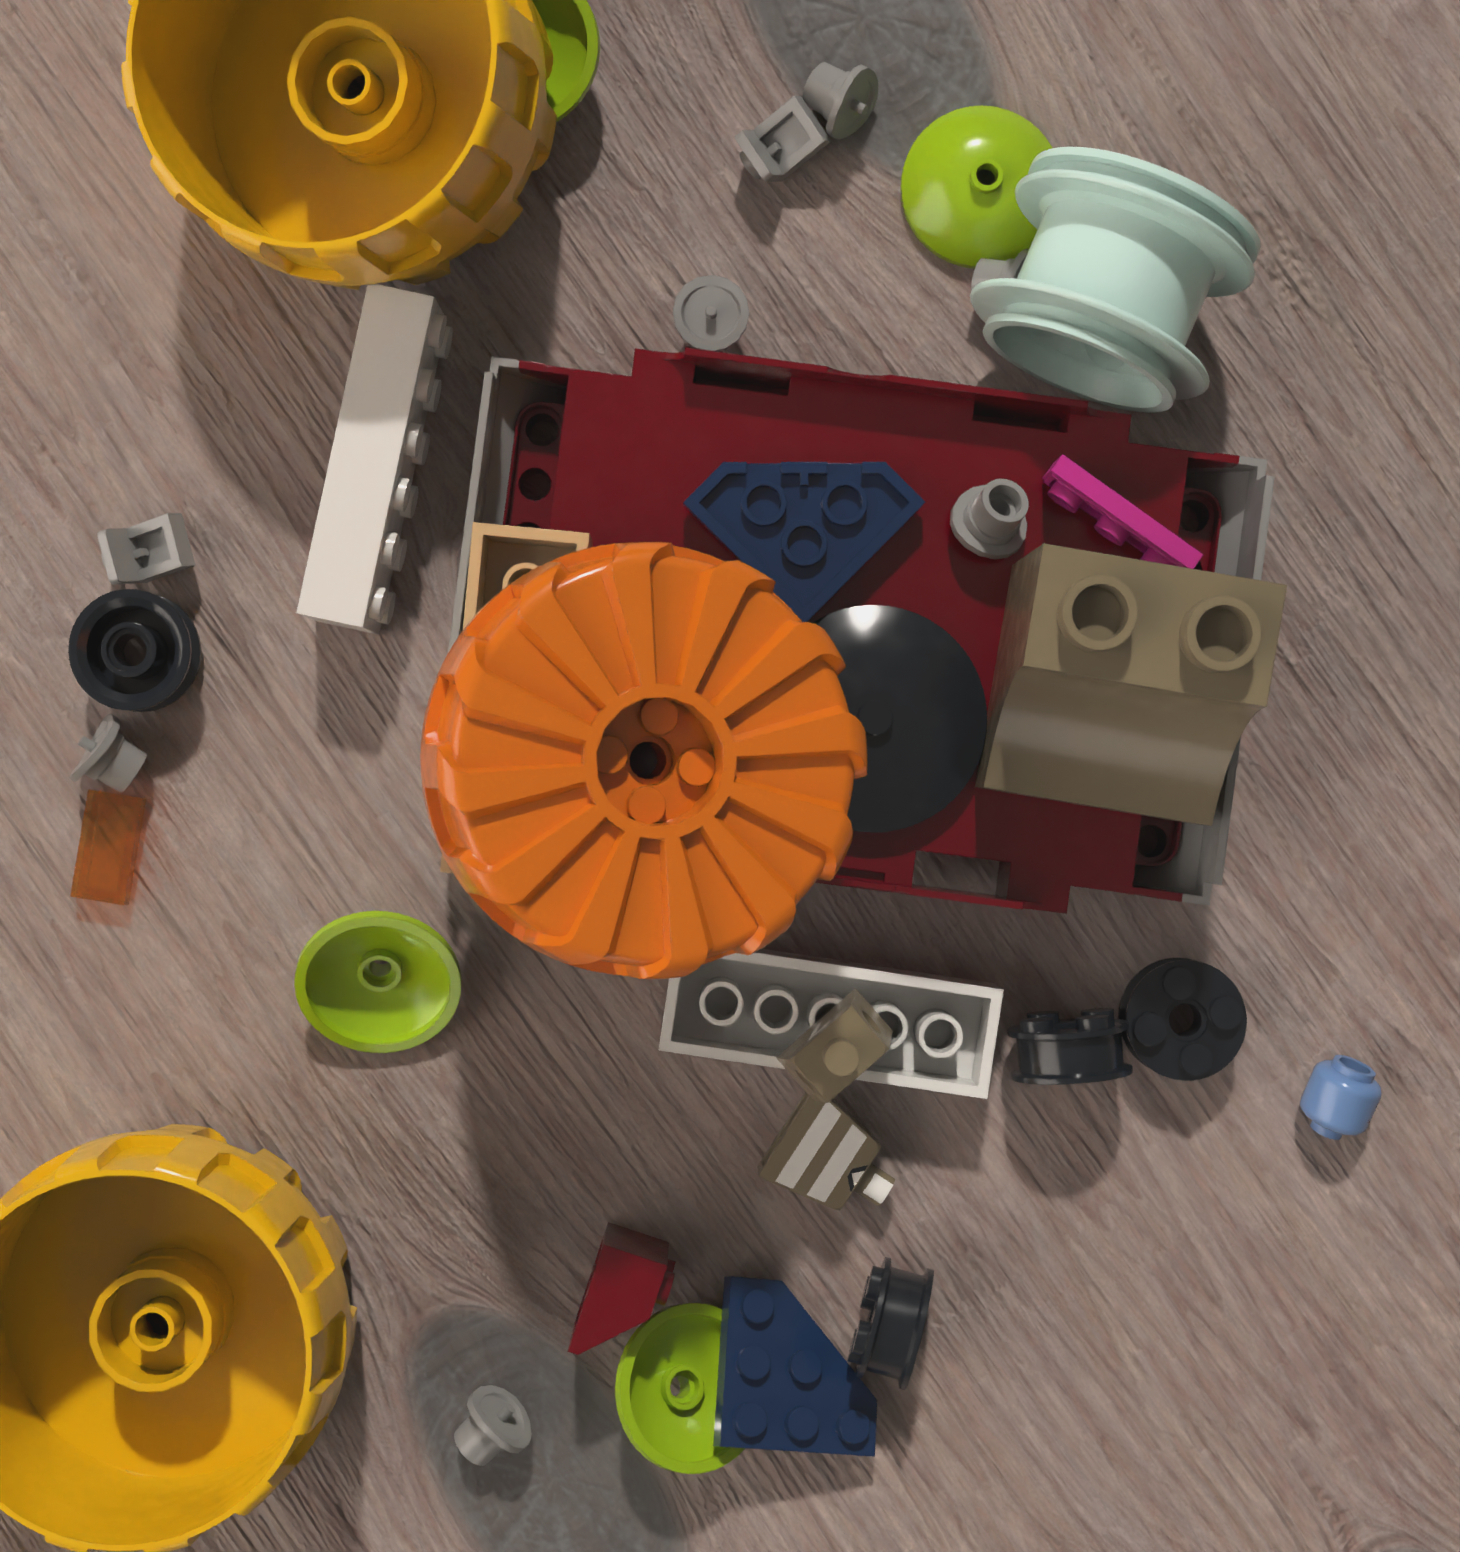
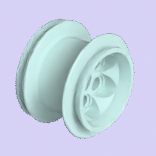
[970,147,1261,413]

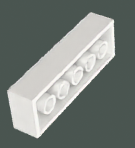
[296,284,453,635]
[658,949,1004,1099]

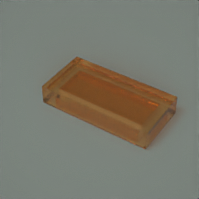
[70,789,146,905]

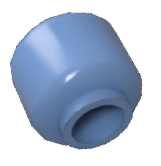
[1300,1055,1382,1140]

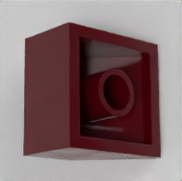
[567,1222,676,1355]

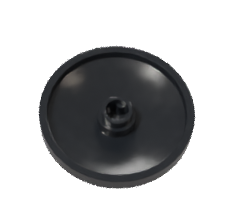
[813,605,987,833]

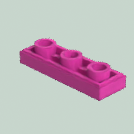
[1042,454,1203,569]

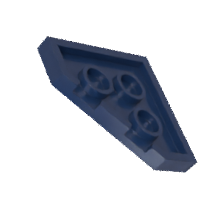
[683,462,925,622]
[713,1276,877,1457]

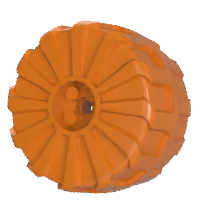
[420,542,868,979]

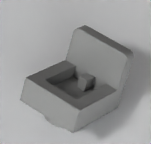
[735,96,831,182]
[97,513,196,585]

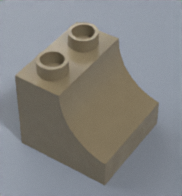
[975,543,1287,826]

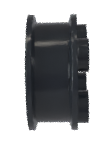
[68,589,202,712]
[1118,958,1247,1081]
[1007,1008,1133,1085]
[847,1257,934,1390]

